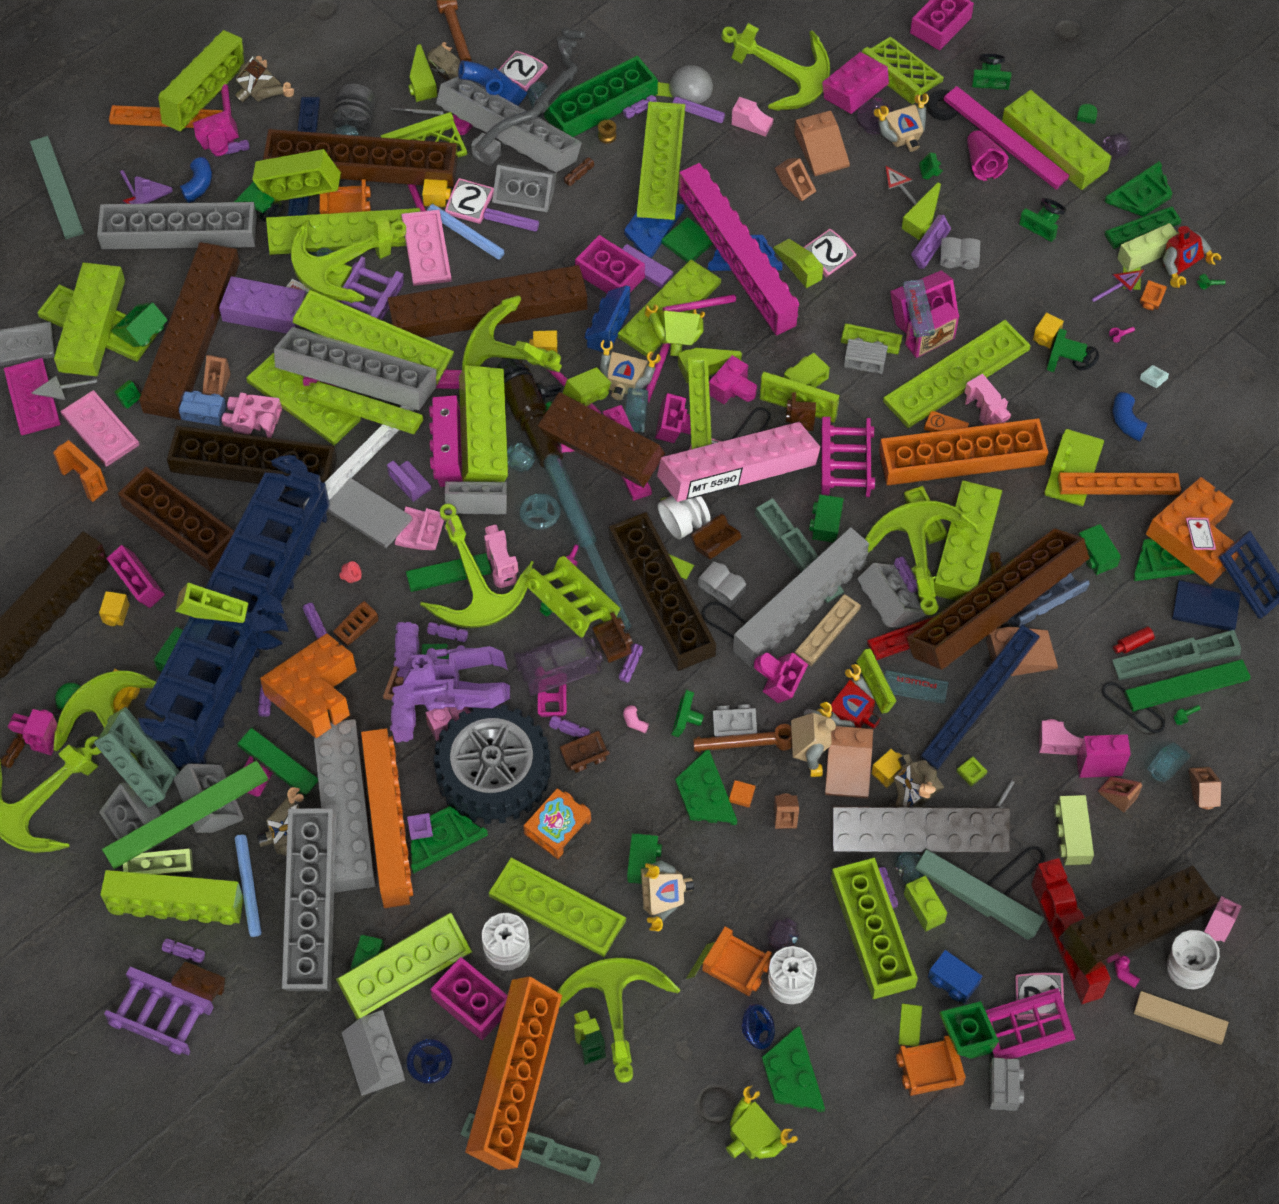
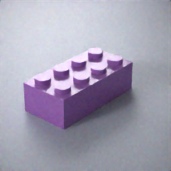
[219,276,307,334]

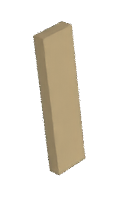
[795,594,861,666]
[1134,991,1229,1045]

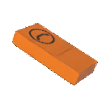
[924,411,969,432]

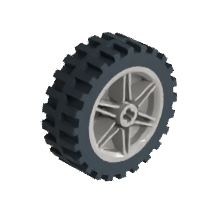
[433,704,551,824]

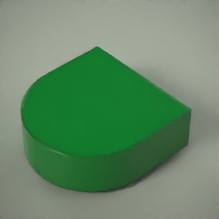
[1077,104,1097,124]

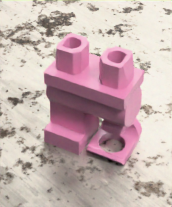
[964,374,1011,425]
[222,393,282,438]
[484,525,518,588]

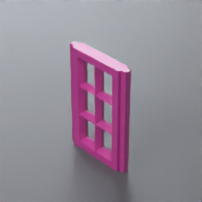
[986,988,1076,1059]

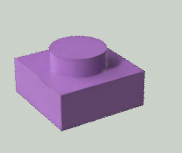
[407,813,433,840]

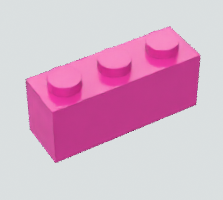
[106,545,165,608]

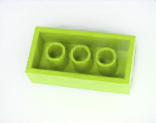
[252,149,341,202]

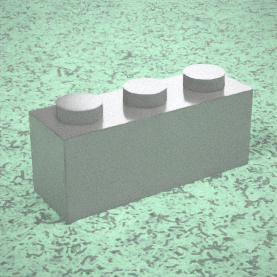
[445,482,507,515]

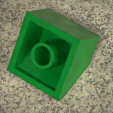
[111,302,168,347]
[939,1001,999,1059]

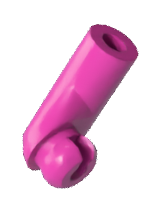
[1114,956,1140,988]

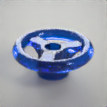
[742,1004,775,1049]
[406,1039,452,1084]

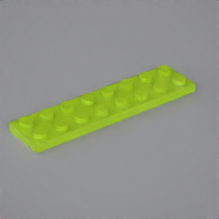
[637,101,685,220]
[266,208,420,255]
[293,290,454,385]
[883,320,1031,428]

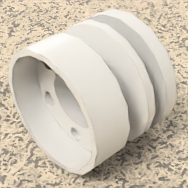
[658,496,710,540]
[482,913,530,971]
[1167,930,1220,989]
[767,946,817,1004]

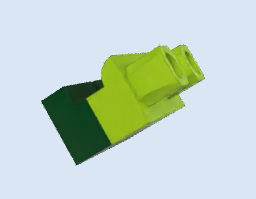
[574,1010,606,1065]

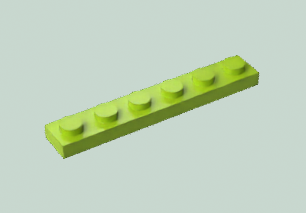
[688,356,712,449]
[308,381,423,434]

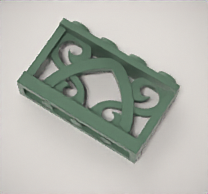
[94,707,180,807]

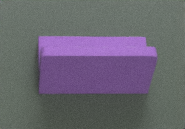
[387,461,431,502]

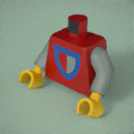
[1163,226,1221,288]
[817,664,881,729]

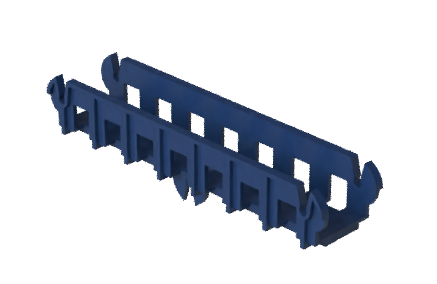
[138,455,330,768]

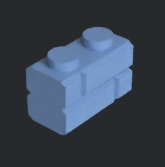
[179,391,226,426]

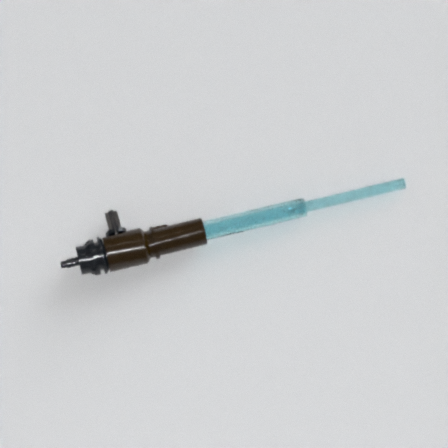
[497,358,631,631]

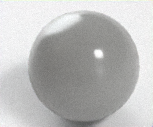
[669,65,713,104]

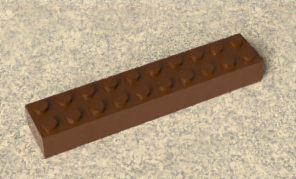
[263,129,458,188]
[139,242,240,420]
[388,265,588,338]
[907,528,1089,670]

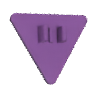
[135,177,173,204]

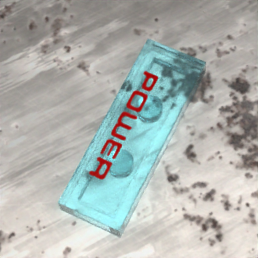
[903,279,935,337]
[885,670,949,704]

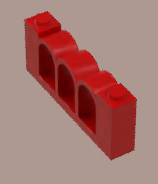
[1031,858,1111,1004]

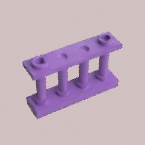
[335,256,404,320]
[104,967,214,1055]

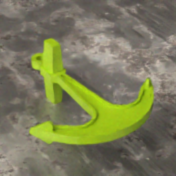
[721,23,830,110]
[291,215,407,303]
[462,296,562,372]
[865,501,977,615]
[420,504,534,628]
[54,671,156,786]
[0,736,101,853]
[557,958,680,1083]

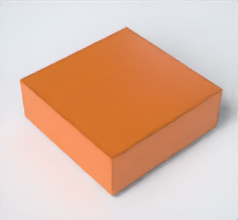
[729,780,756,808]

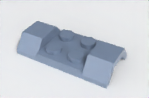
[1008,573,1089,628]

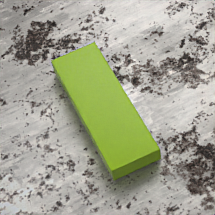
[841,323,903,355]
[904,486,948,544]
[856,649,897,714]

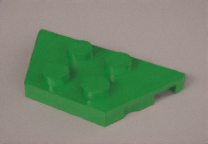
[1105,162,1173,217]
[1133,539,1196,581]
[675,750,738,825]
[411,806,488,874]
[762,1027,825,1112]

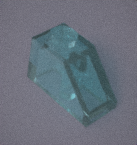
[625,388,648,432]
[1147,742,1191,782]

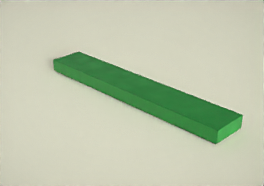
[1124,659,1251,712]

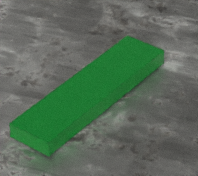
[1104,206,1181,249]
[406,553,491,592]
[237,728,319,798]

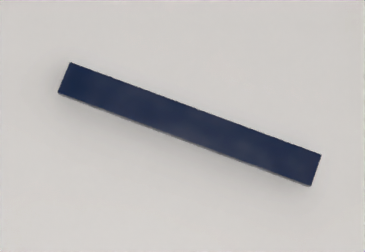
[288,97,320,216]
[920,624,1040,770]

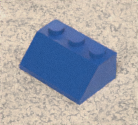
[585,285,630,353]

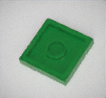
[661,217,713,263]

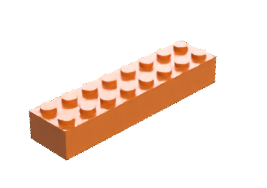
[879,418,1048,486]
[361,728,414,908]
[465,976,562,1170]

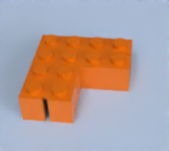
[1146,477,1242,584]
[260,633,357,738]

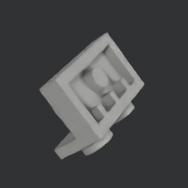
[712,704,757,736]

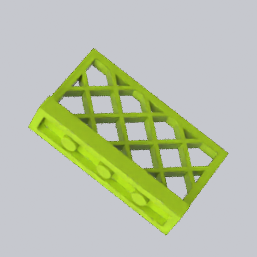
[862,37,944,105]
[381,112,467,158]

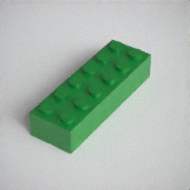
[544,55,658,137]

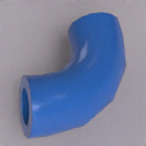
[458,60,504,95]
[180,157,212,203]
[1112,392,1148,441]

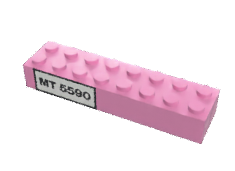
[657,422,820,502]

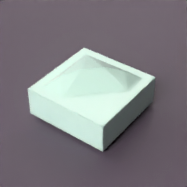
[1140,365,1169,388]

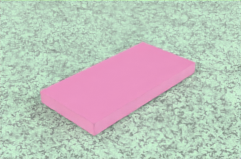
[401,210,452,286]
[60,390,139,467]

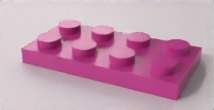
[4,358,61,436]

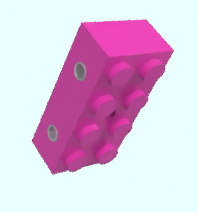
[429,395,463,487]

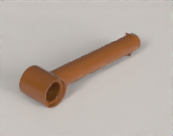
[436,0,472,62]
[693,724,792,753]

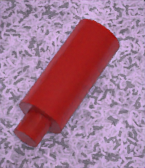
[1113,626,1155,654]

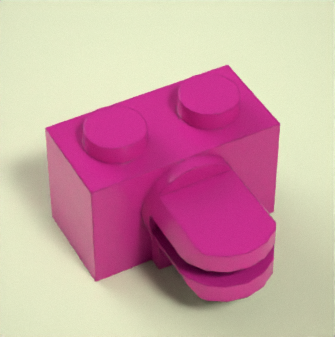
[193,110,239,156]
[709,355,757,405]
[655,393,691,443]
[754,652,808,703]
[8,709,57,756]

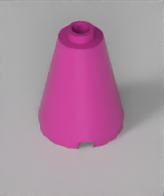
[967,131,1009,181]

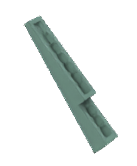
[30,136,84,239]
[754,498,844,603]
[1112,630,1241,680]
[915,849,1044,940]
[461,1113,601,1184]

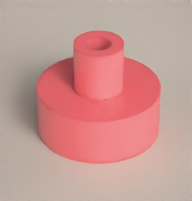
[339,561,362,583]

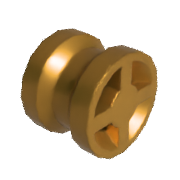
[598,120,617,144]

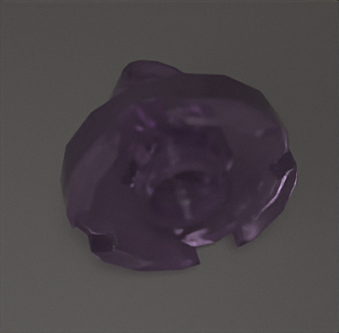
[857,98,893,134]

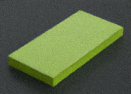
[760,372,840,423]

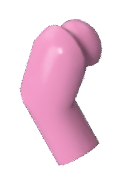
[623,705,649,733]

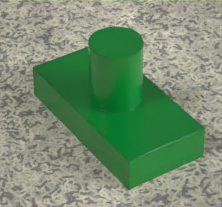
[671,690,704,738]

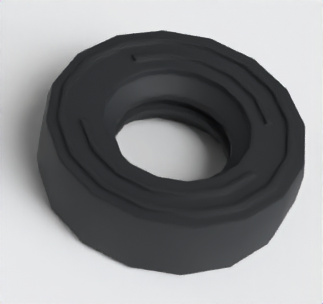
[927,89,958,121]

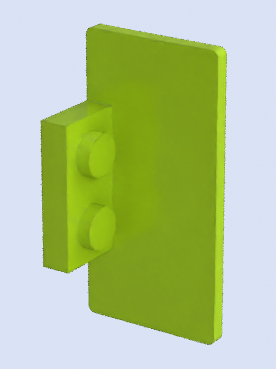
[1044,429,1104,506]

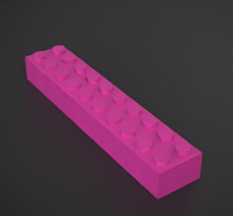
[679,163,799,336]

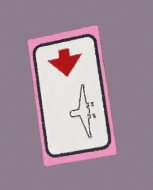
[1186,518,1216,550]

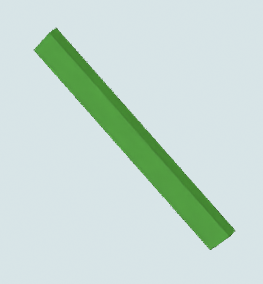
[102,760,268,869]

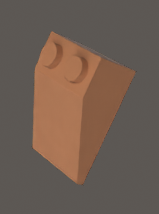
[795,110,850,176]
[986,627,1058,676]
[825,726,873,799]

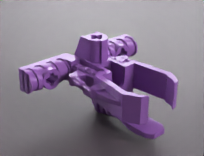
[390,622,510,743]

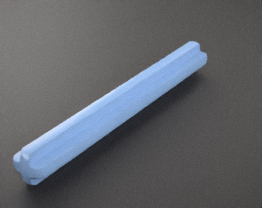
[427,204,505,259]
[235,834,262,937]

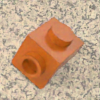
[1140,280,1167,311]

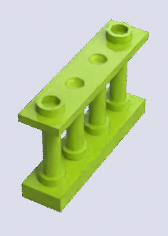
[524,556,621,638]

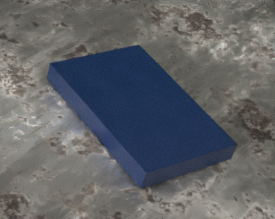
[1172,580,1241,631]

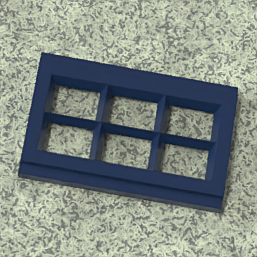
[1218,531,1279,619]

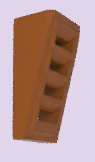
[333,601,379,646]

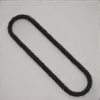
[1102,682,1165,733]
[987,846,1045,896]

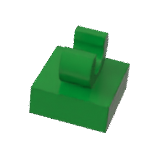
[919,152,943,180]
[114,380,141,409]

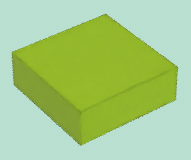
[956,756,988,787]

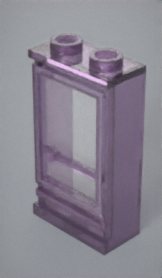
[514,632,603,696]

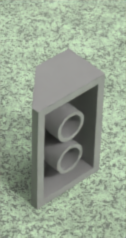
[492,163,557,212]
[857,563,926,628]
[173,764,244,833]
[99,783,164,853]
[341,1010,405,1096]

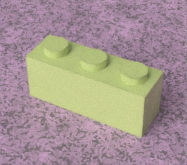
[1117,223,1178,272]
[1054,795,1094,865]
[123,849,193,875]

